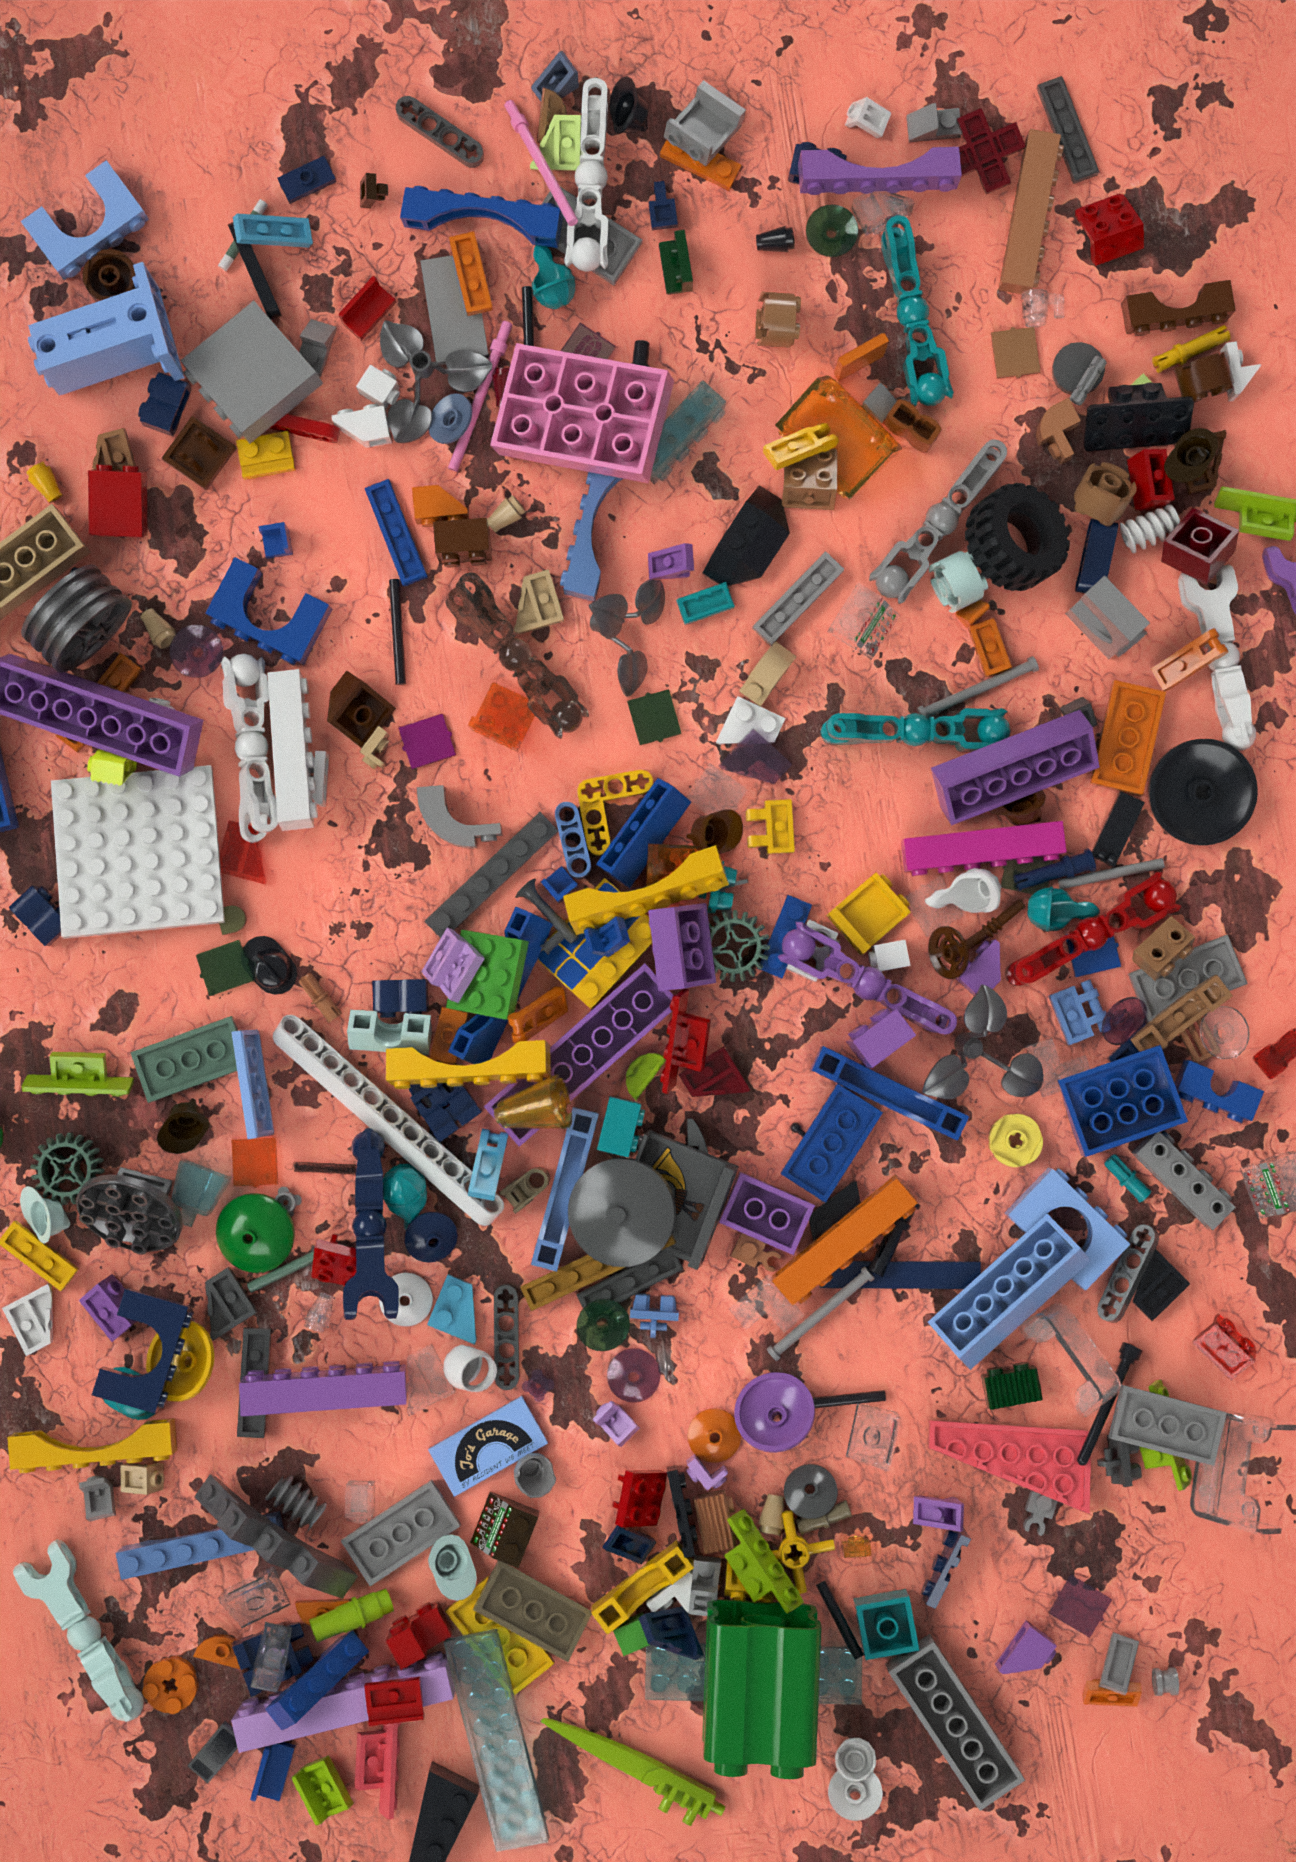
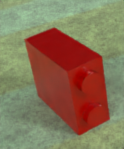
[88,464,148,537]

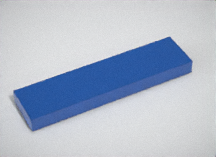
[364,479,428,587]

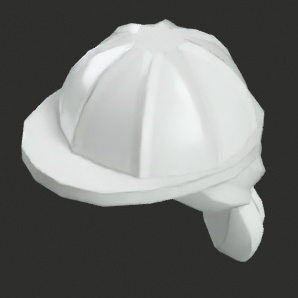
[925,868,1002,913]

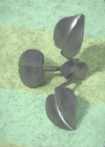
[380,320,492,443]
[589,580,665,697]
[922,984,1044,1099]

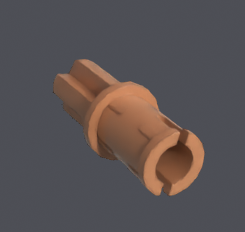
[299,973,342,1023]

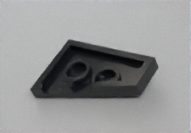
[667,1465,698,1558]

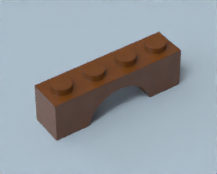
[1121,280,1236,336]

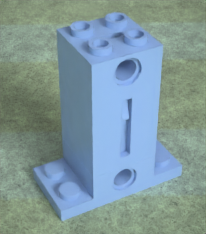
[28,262,185,396]

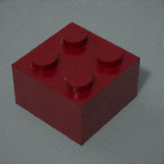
[1161,507,1239,585]

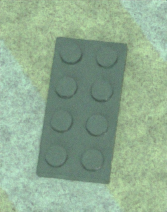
[130,1016,238,1103]

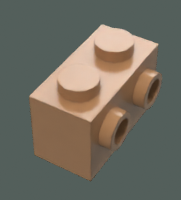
[1132,916,1195,981]

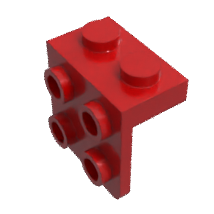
[1075,194,1144,266]

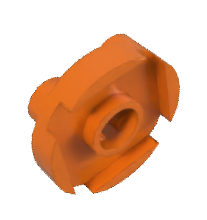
[142,1656,199,1714]

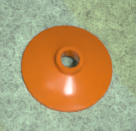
[688,1408,741,1463]

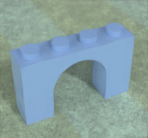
[21,160,149,280]
[1004,1167,1130,1291]

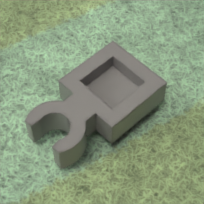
[1023,1491,1058,1536]

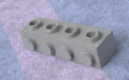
[1131,1131,1236,1230]

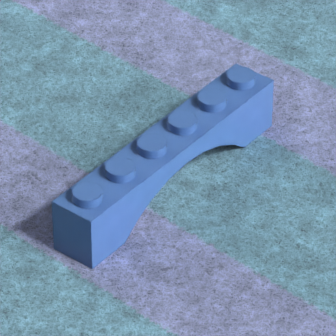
[560,472,623,602]
[531,1107,599,1272]
[115,1511,284,1580]

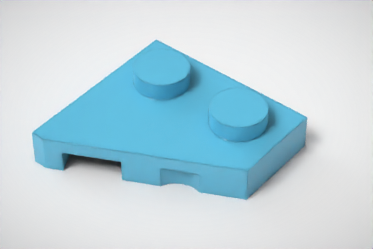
[427,1274,477,1345]

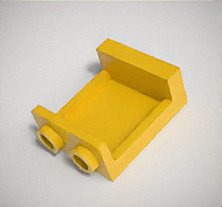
[826,872,911,955]

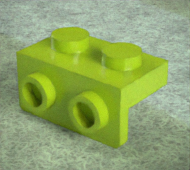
[292,1755,354,1826]

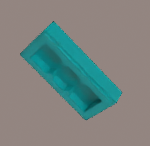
[676,582,735,625]

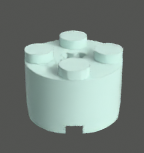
[929,551,988,613]

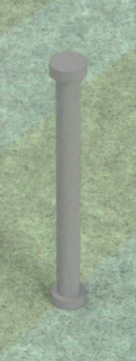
[917,656,1039,718]
[767,1266,875,1361]

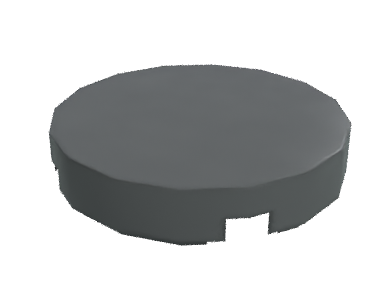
[1052,342,1105,395]

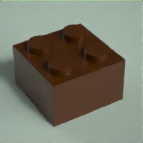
[433,518,492,568]

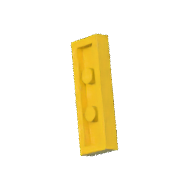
[0,1221,79,1291]

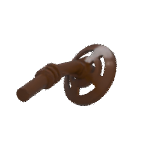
[928,899,1025,979]

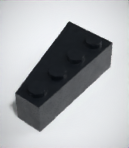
[409,1761,480,1862]

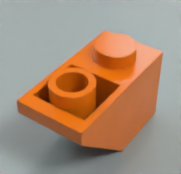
[412,485,469,527]

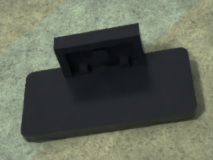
[1083,382,1194,451]

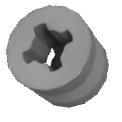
[1152,1667,1179,1696]

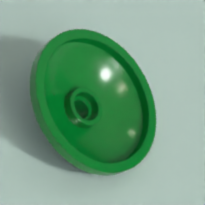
[216,1193,295,1273]

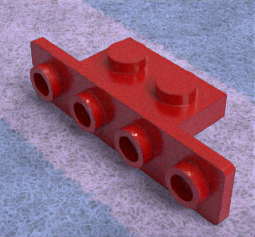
[660,988,711,1094]

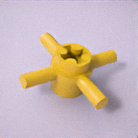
[772,1510,835,1594]

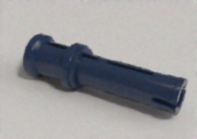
[1013,848,1096,891]

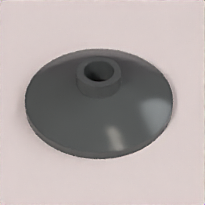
[784,1464,838,1519]

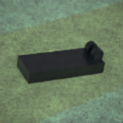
[1091,791,1145,868]

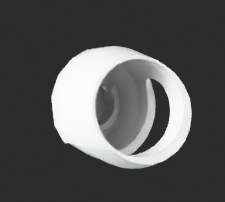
[443,1344,497,1392]

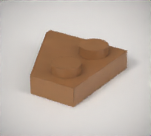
[92,428,136,470]

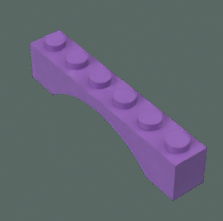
[798,147,962,195]

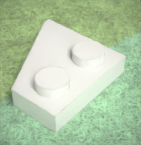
[716,696,786,745]
[2,1283,53,1356]

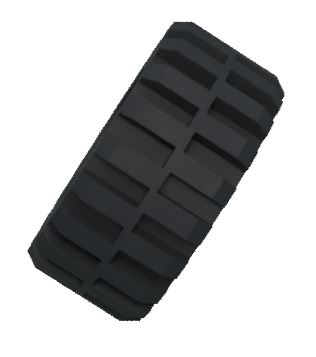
[965,483,1070,591]

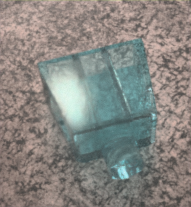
[171,1159,232,1227]

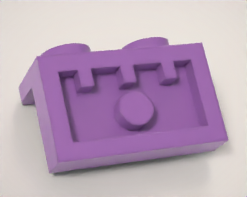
[79,1274,138,1342]

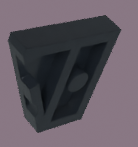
[1132,1249,1190,1322]

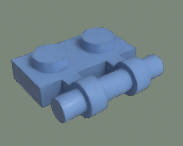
[1048,979,1110,1045]

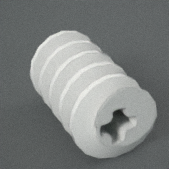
[1120,504,1180,554]

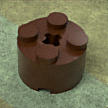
[83,249,136,302]
[1174,352,1235,403]

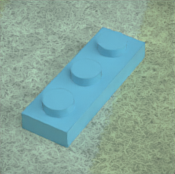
[233,213,313,248]

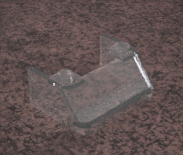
[1190,1409,1296,1534]

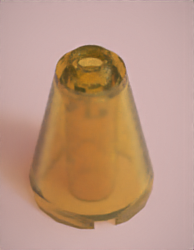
[494,1075,572,1129]

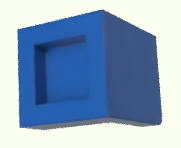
[258,522,293,559]
[541,866,579,903]

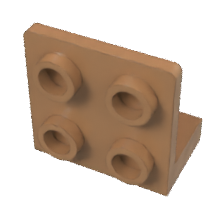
[782,448,837,510]

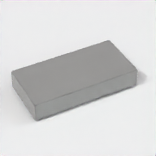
[1099,1632,1139,1695]

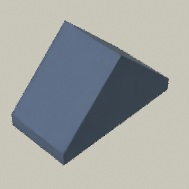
[531,51,579,101]

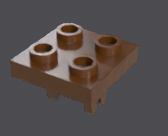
[162,416,237,490]

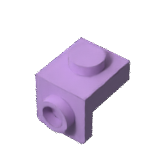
[593,1401,640,1447]
[686,1454,728,1490]

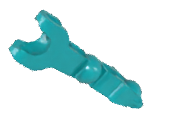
[880,215,954,407]
[820,708,1011,752]

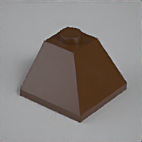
[327,670,396,748]

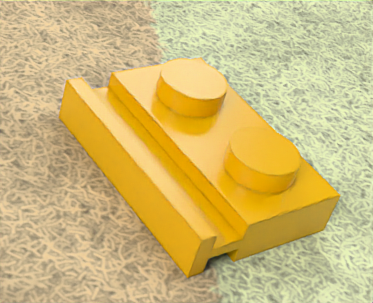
[236,431,296,480]

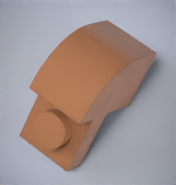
[1036,398,1081,465]

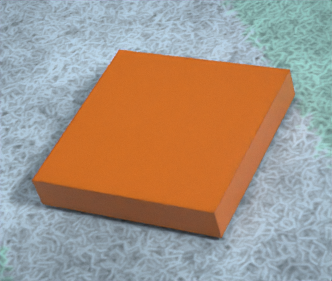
[834,333,889,382]

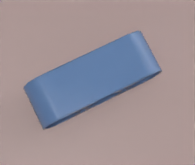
[555,802,591,879]

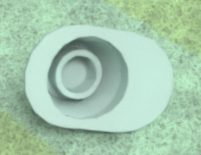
[20,1186,70,1244]
[428,1534,477,1601]

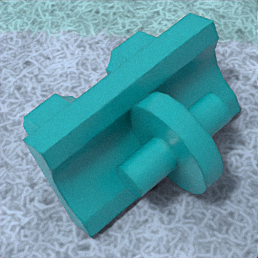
[698,861,737,914]

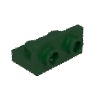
[659,229,693,295]

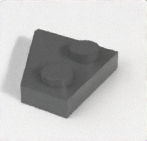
[205,1266,258,1341]

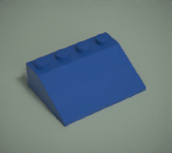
[1057,1045,1188,1157]

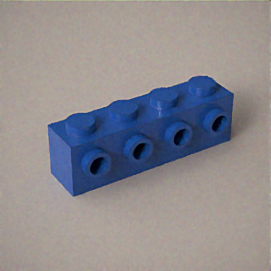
[596,778,691,888]

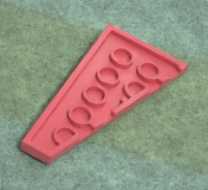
[928,1421,1091,1514]

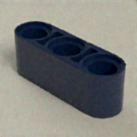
[1075,518,1118,594]

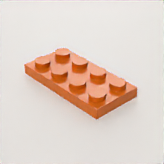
[1090,680,1166,796]

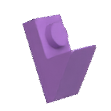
[648,543,694,580]
[913,1495,964,1532]

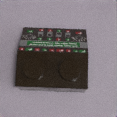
[470,1491,540,1568]

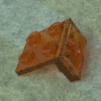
[468,683,540,753]
[646,844,701,887]

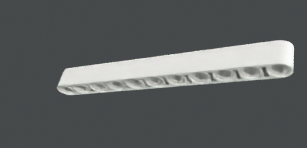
[272,1015,504,1226]

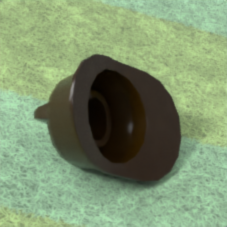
[1164,428,1218,483]
[157,1098,210,1154]

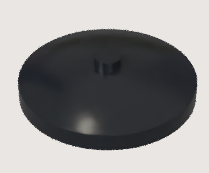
[1148,739,1258,845]

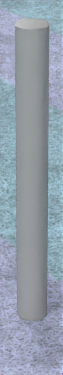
[1058,858,1165,889]

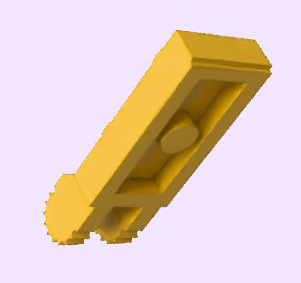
[763,423,839,471]

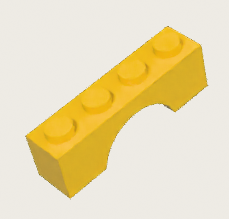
[591,1540,694,1635]

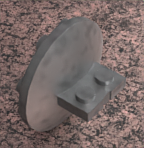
[76,1167,183,1255]

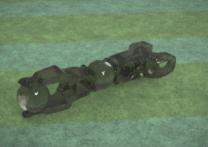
[445,572,589,739]

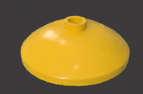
[146,1321,215,1402]

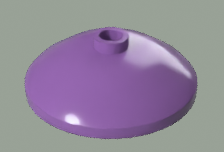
[734,1372,815,1453]

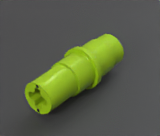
[309,1588,394,1643]

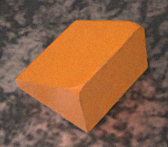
[955,600,990,628]

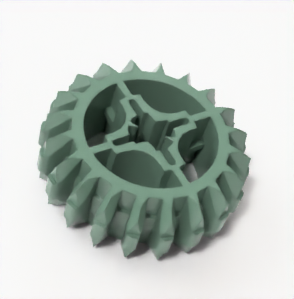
[709,910,770,982]
[30,1132,105,1205]

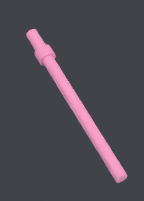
[504,100,578,226]
[448,321,512,472]

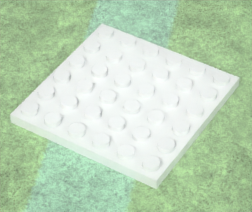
[51,765,225,939]

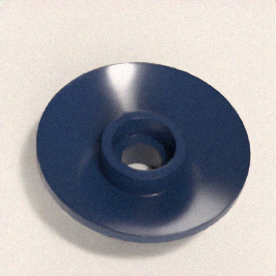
[404,1212,458,1263]

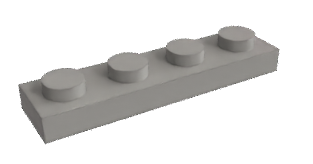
[752,551,845,646]

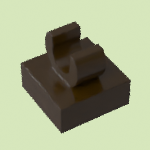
[360,173,388,209]

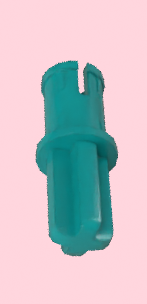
[1104,1154,1152,1203]

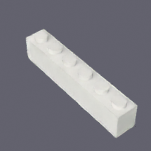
[267,669,318,831]

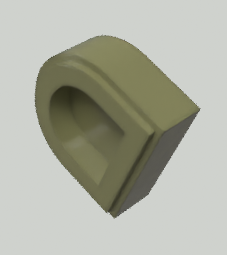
[219,905,247,935]

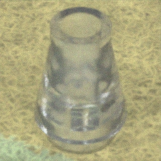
[304,1292,335,1334]

